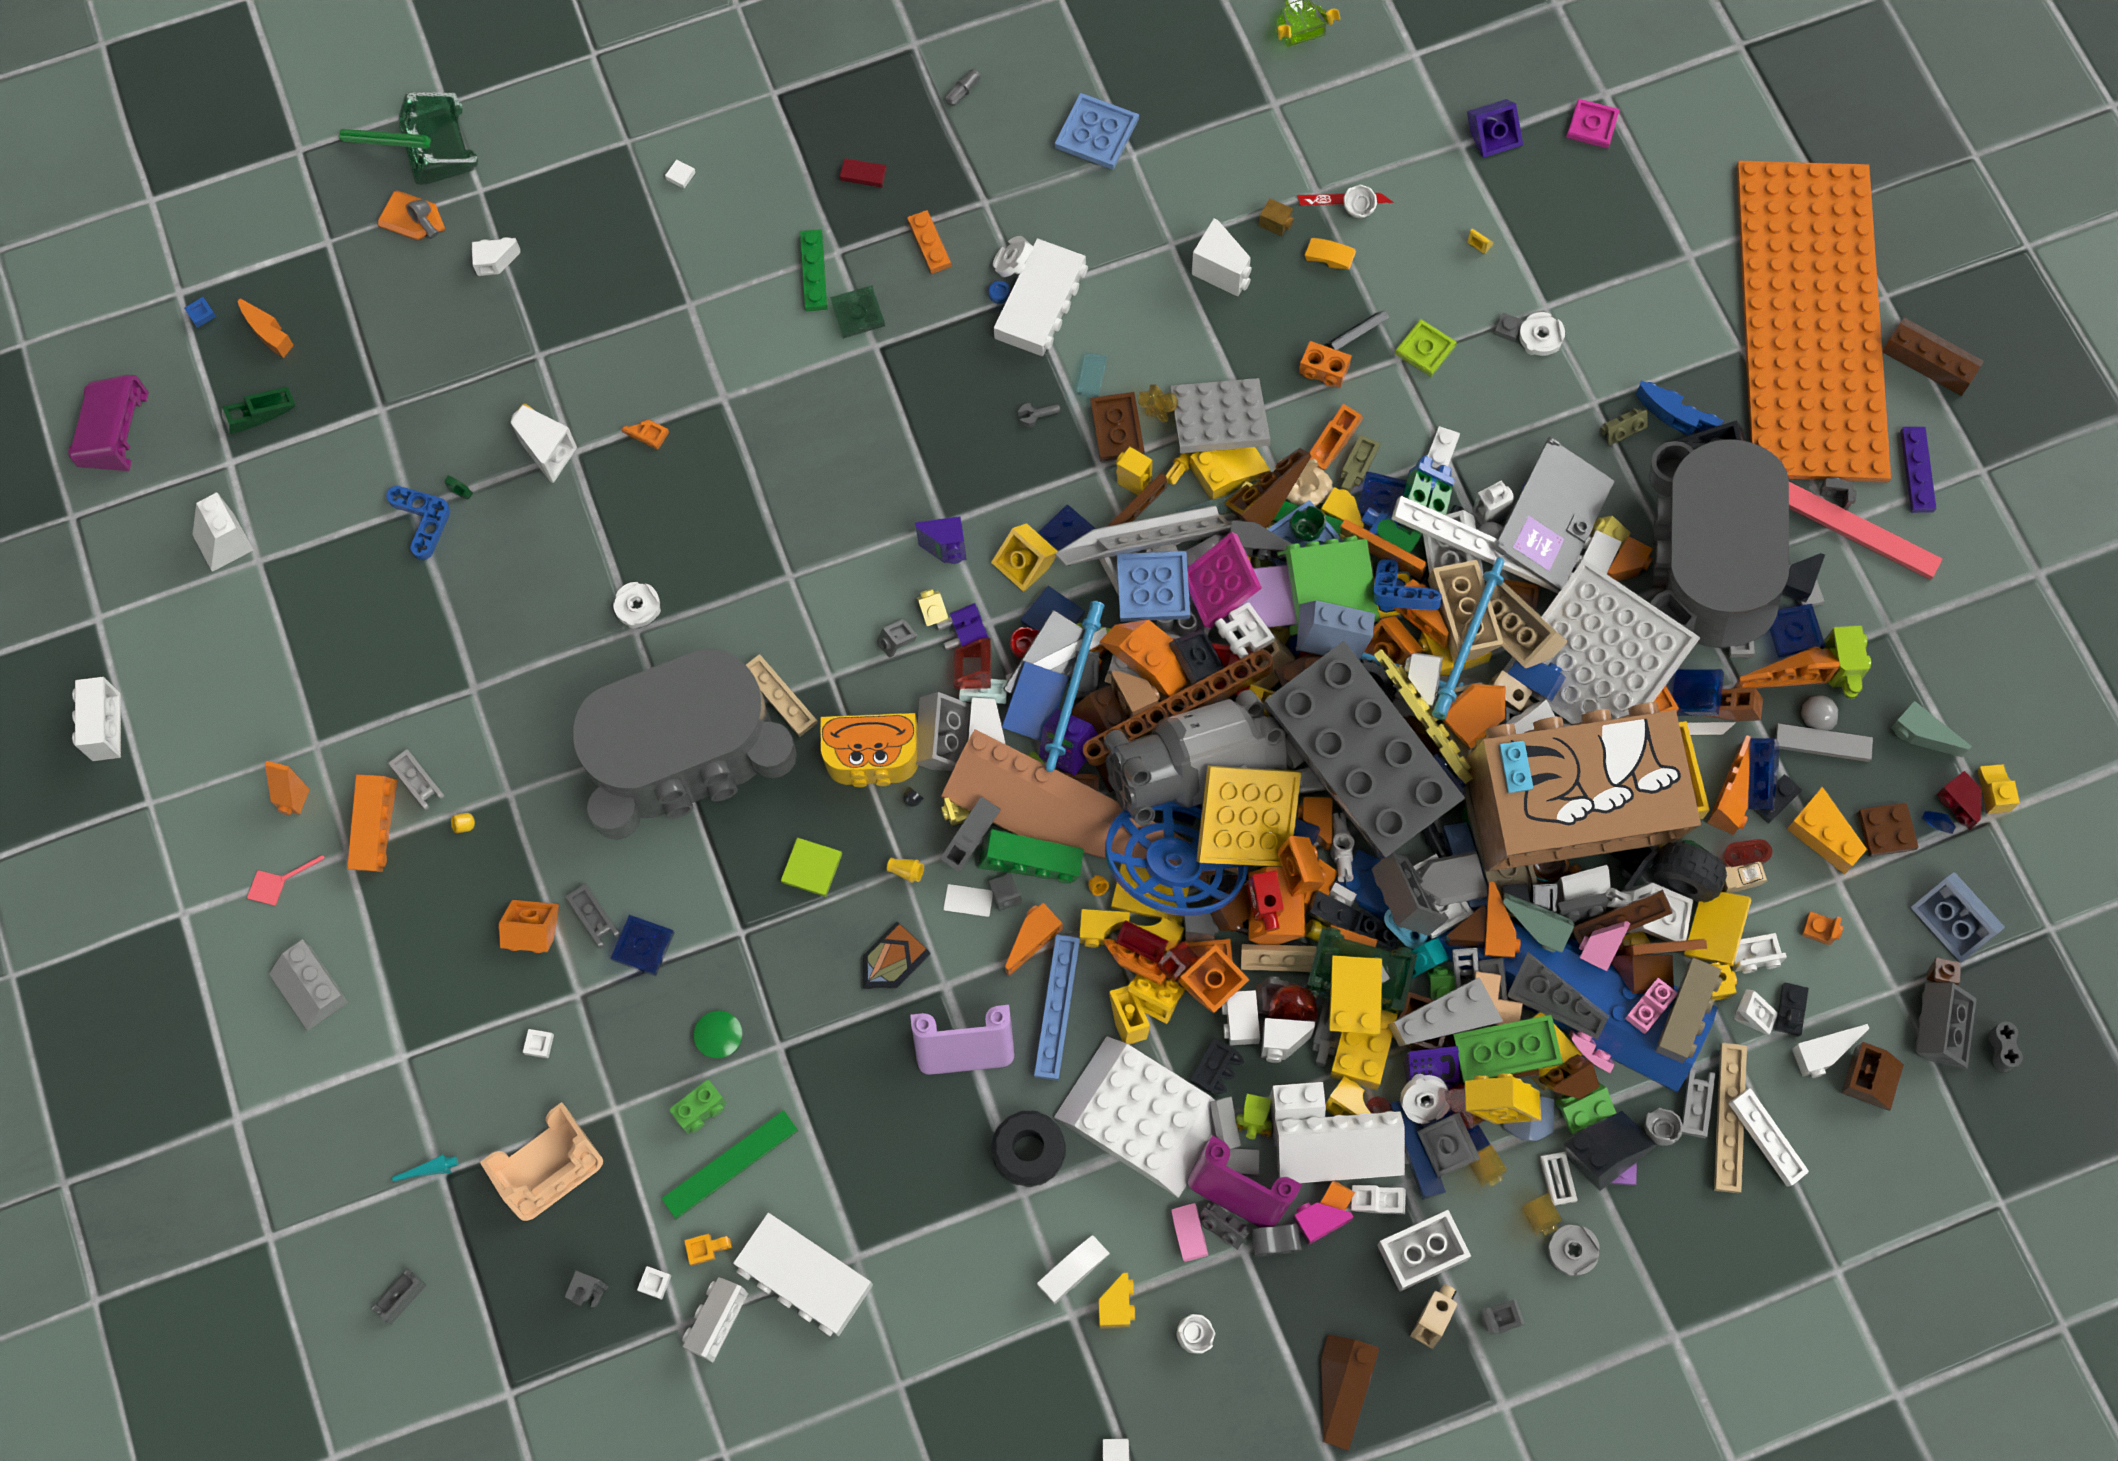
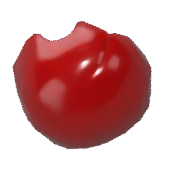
[1009,627,1039,659]

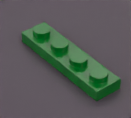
[800,229,828,312]

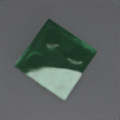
[830,285,885,339]

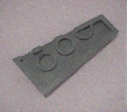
[1507,952,1609,1040]

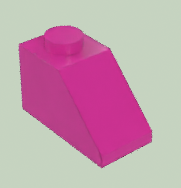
[1293,1203,1353,1245]

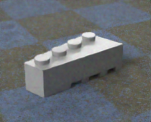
[1388,977,1503,1047]

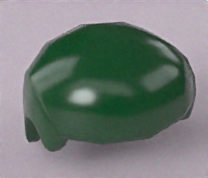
[1289,506,1326,542]

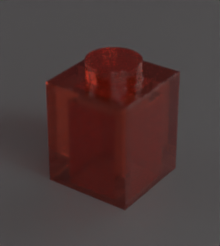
[1156,941,1200,983]

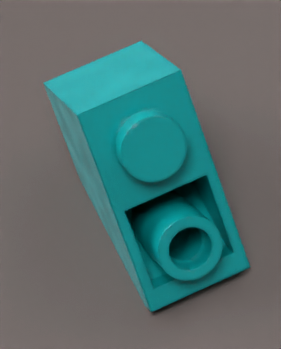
[1388,937,1450,985]

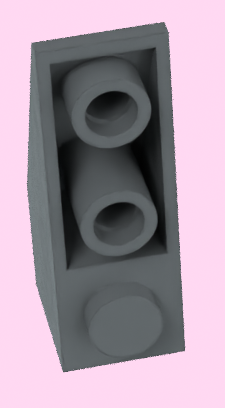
[1231,521,1292,562]
[940,796,1001,872]

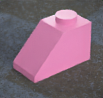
[1579,921,1630,971]

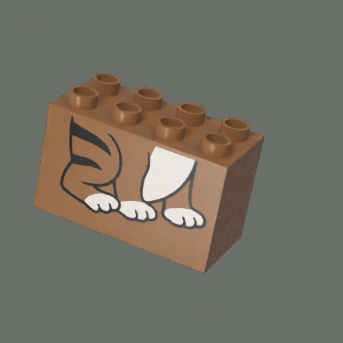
[1466,702,1701,872]

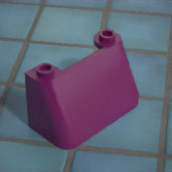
[68,375,149,471]
[1188,1135,1302,1228]

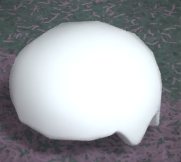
[1344,184,1377,218]
[1176,1314,1215,1354]

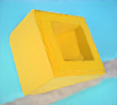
[1467,229,1493,254]

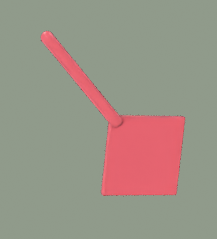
[247,855,324,906]

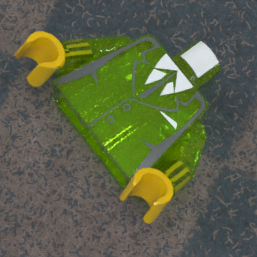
[1274,0,1341,47]

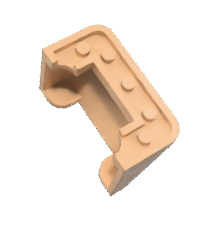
[480,1102,603,1221]

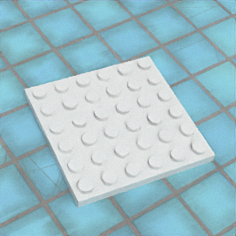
[1503,559,1700,724]

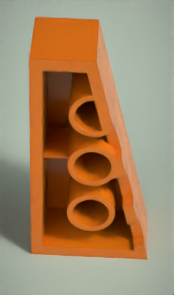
[347,774,398,872]

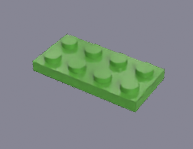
[1453,1015,1563,1084]

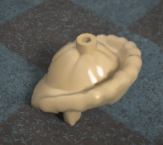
[1274,459,1333,506]

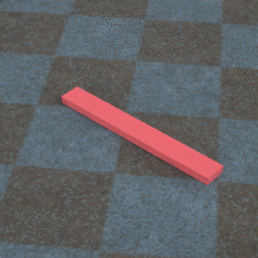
[1789,482,1943,580]

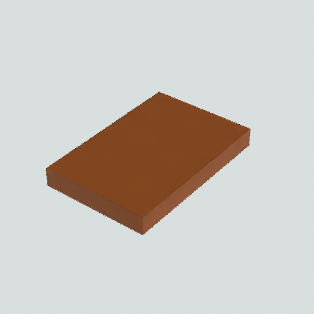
[1623,939,1707,955]

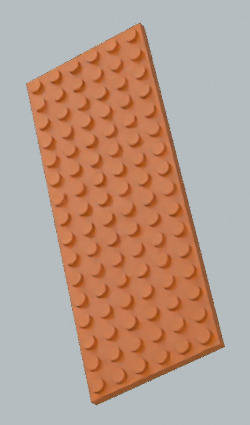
[1736,161,1891,482]

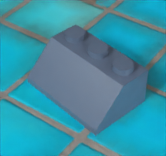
[1296,600,1375,659]
[1911,872,2005,963]

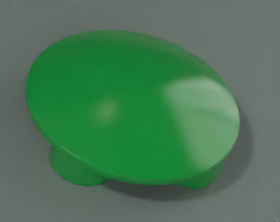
[694,1011,742,1059]

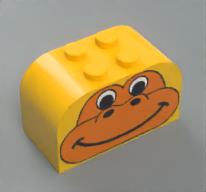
[821,713,918,787]

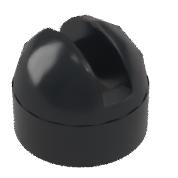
[903,787,924,807]

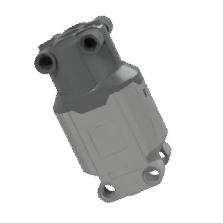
[1104,690,1287,826]

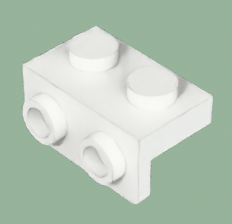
[1733,933,1787,974]

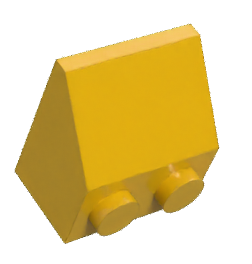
[991,523,1058,592]

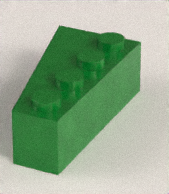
[978,830,1084,884]

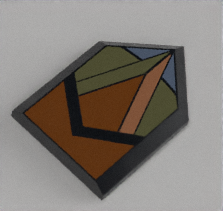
[863,922,931,989]

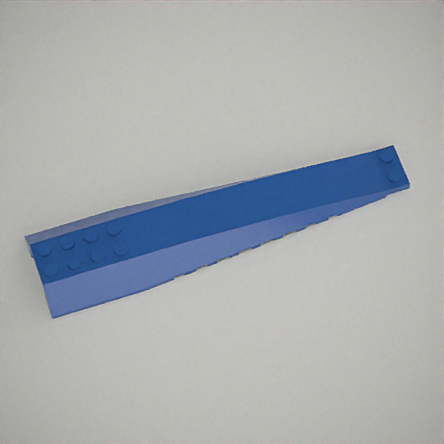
[1340,849,1718,1093]

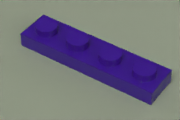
[1900,427,1937,513]

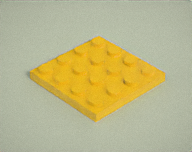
[1196,766,1301,866]

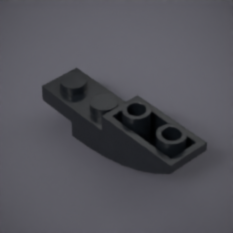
[1306,890,1398,952]

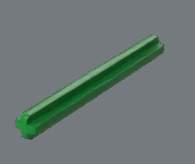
[338,129,431,148]

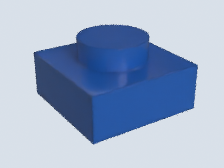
[184,297,216,328]

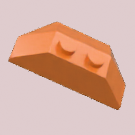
[1099,619,1187,698]

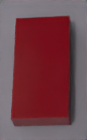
[840,158,887,187]
[1115,920,1169,964]

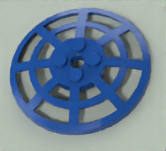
[1105,801,1248,916]

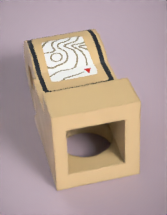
[1722,862,1767,893]

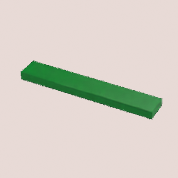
[661,1110,798,1220]

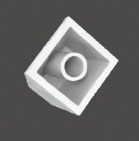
[1192,218,1252,296]
[511,405,577,483]
[192,492,253,572]
[1270,1082,1326,1147]

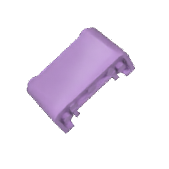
[1223,565,1297,627]
[911,1005,1014,1075]

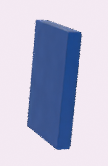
[1002,661,1069,741]

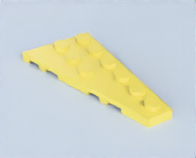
[1374,649,1473,784]

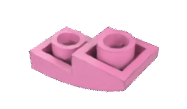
[1625,978,1678,1034]
[1569,1030,1614,1073]
[1171,1203,1208,1262]

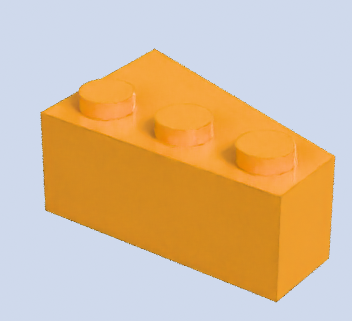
[1787,787,1867,874]

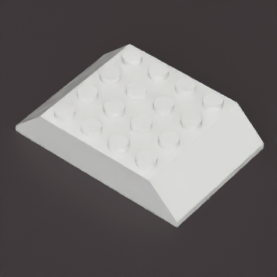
[1054,1037,1217,1198]

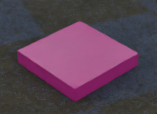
[1567,99,1620,149]

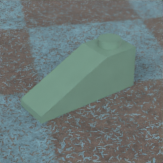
[1891,701,1972,757]
[1502,892,1574,952]

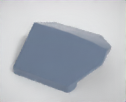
[1503,1096,1554,1141]

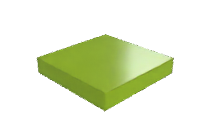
[1395,319,1457,377]
[781,838,842,897]

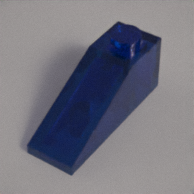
[1748,738,1779,810]

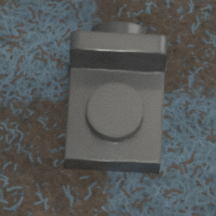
[877,619,917,658]

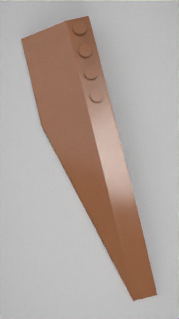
[941,729,1224,883]

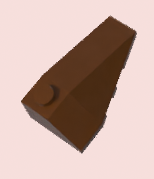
[1224,448,1312,528]
[1321,1334,1379,1451]

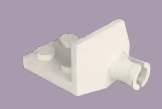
[1606,883,1693,942]

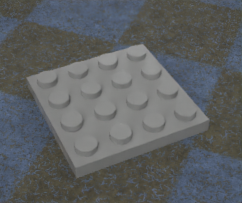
[1171,378,1270,453]

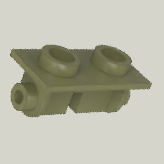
[1600,408,1648,446]

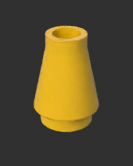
[887,858,924,883]

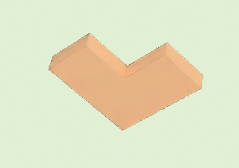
[1475,971,1523,1025]

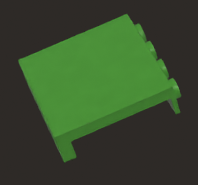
[1277,536,1380,635]

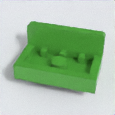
[670,1080,727,1134]
[1554,1082,1616,1134]

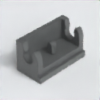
[370,1268,426,1324]
[565,1271,608,1308]

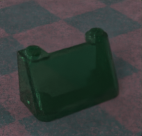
[399,92,478,185]
[1304,927,1417,1017]

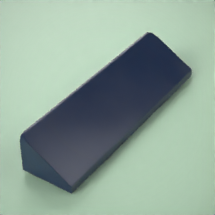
[1388,1101,1446,1200]

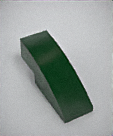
[222,387,295,434]

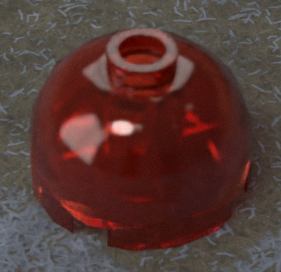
[1269,984,1318,1022]

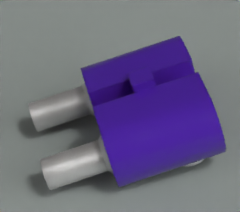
[937,603,989,650]

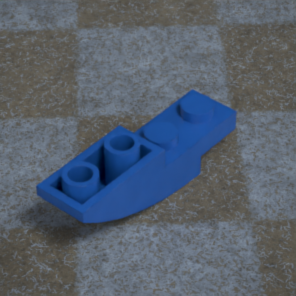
[1636,380,1724,436]

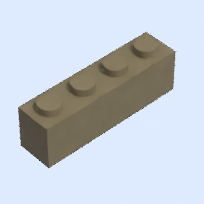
[1655,957,1722,1063]

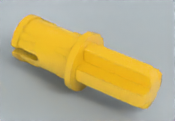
[1165,452,1196,485]

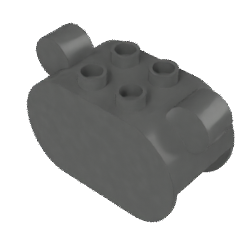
[1649,440,1789,648]
[573,649,797,840]

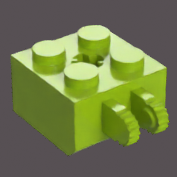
[1822,626,1871,700]

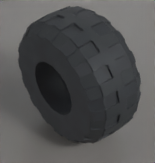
[1651,842,1727,902]
[992,1110,1066,1187]

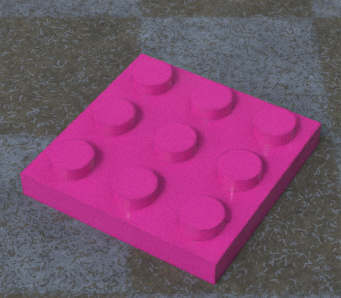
[1187,532,1262,629]

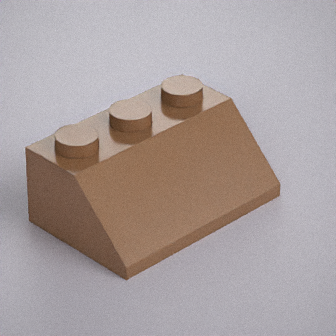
[1111,670,1160,734]

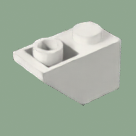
[472,238,520,276]

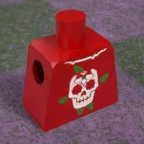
[1246,871,1284,932]

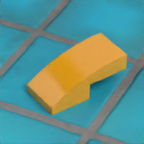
[1305,238,1356,270]

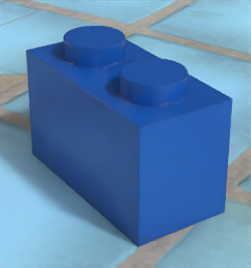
[1508,660,1566,701]

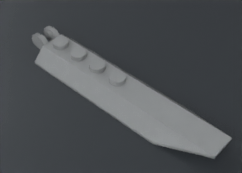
[1055,505,1241,566]

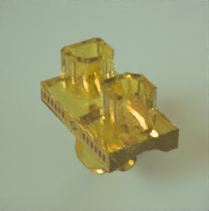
[1138,384,1178,422]

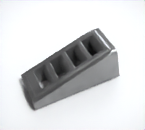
[1452,948,1479,989]

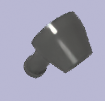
[406,199,439,239]

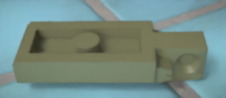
[1340,435,1381,493]

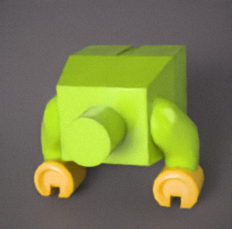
[1236,1094,1272,1139]

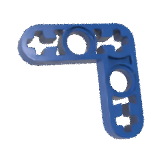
[386,486,451,560]
[1373,559,1442,610]

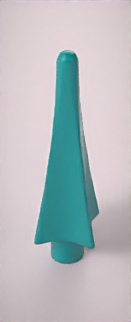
[392,1154,459,1182]

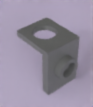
[989,873,1022,911]

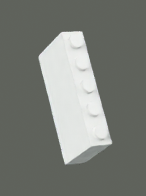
[994,238,1088,356]
[1276,1111,1405,1183]
[733,1213,873,1337]

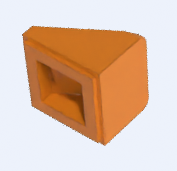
[1320,1181,1355,1211]

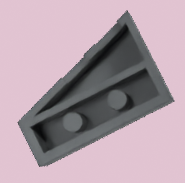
[1371,852,1449,936]

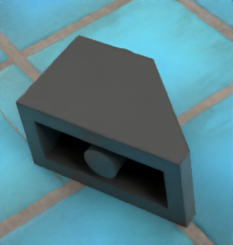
[1182,913,1218,943]

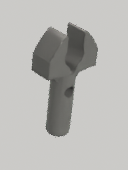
[1018,403,1060,428]

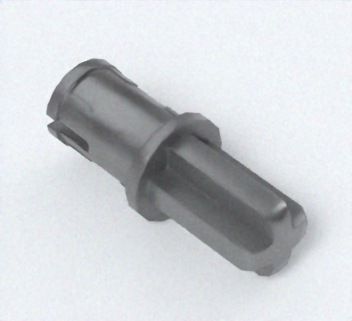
[946,69,981,106]

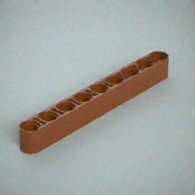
[1083,650,1273,766]

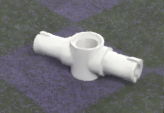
[1330,813,1354,882]

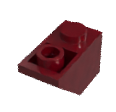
[1936,771,1981,830]

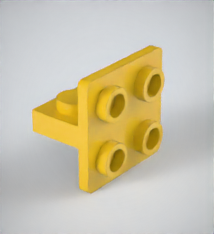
[1127,974,1185,1024]

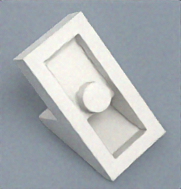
[1734,989,1778,1035]

